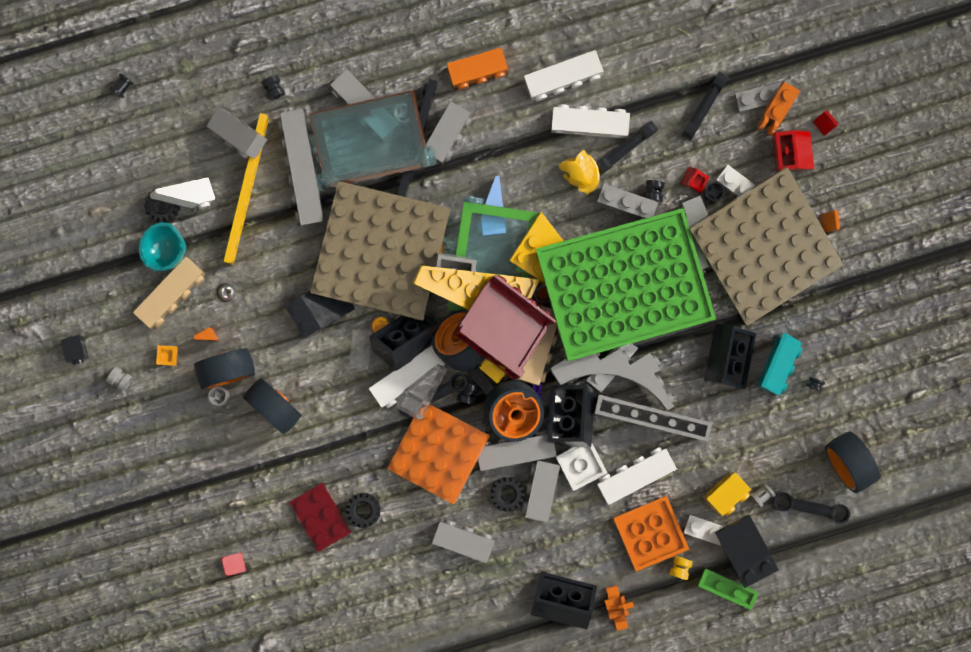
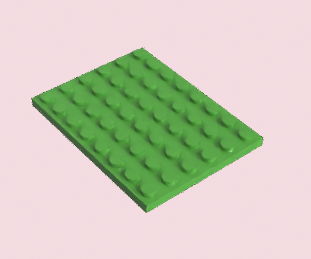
[535,208,716,362]

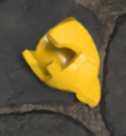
[558,150,600,195]

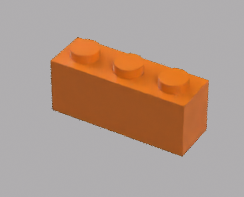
[447,47,508,90]

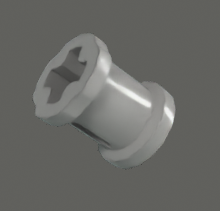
[750,482,776,508]

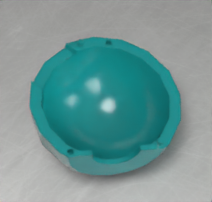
[139,222,186,271]

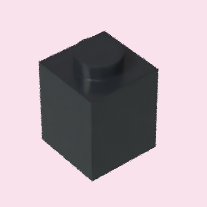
[61,335,89,365]

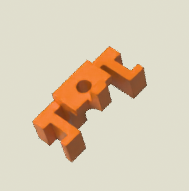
[605,585,634,631]

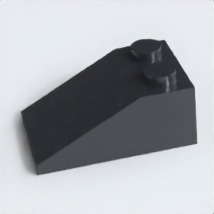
[285,290,355,340]
[369,315,439,371]
[715,514,779,588]

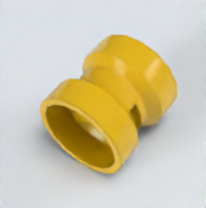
[669,556,693,580]

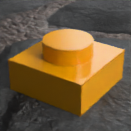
[156,345,178,366]

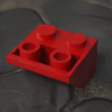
[772,130,814,172]

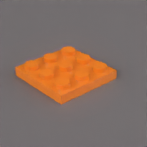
[613,496,689,572]

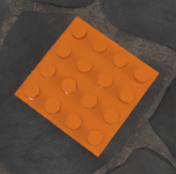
[387,404,490,504]

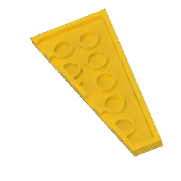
[509,212,564,283]
[412,265,539,310]

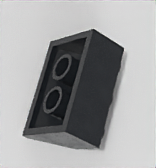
[704,324,756,389]
[547,385,595,447]
[531,571,597,630]

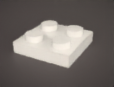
[556,444,607,491]

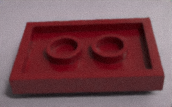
[289,483,352,552]

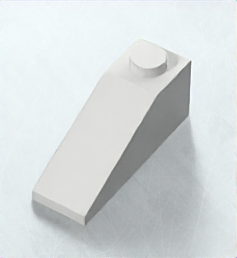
[150,178,215,209]

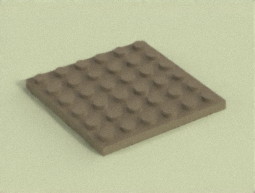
[689,167,843,326]
[310,181,451,321]

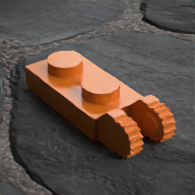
[757,81,800,136]

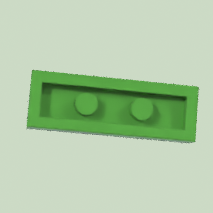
[697,568,759,610]

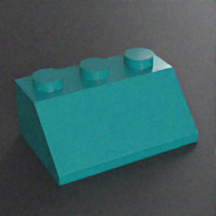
[756,333,803,396]

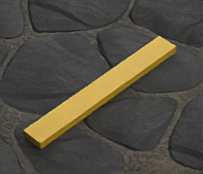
[224,113,269,265]

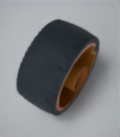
[432,309,485,371]
[194,348,255,390]
[242,378,302,435]
[484,380,544,442]
[825,431,881,493]

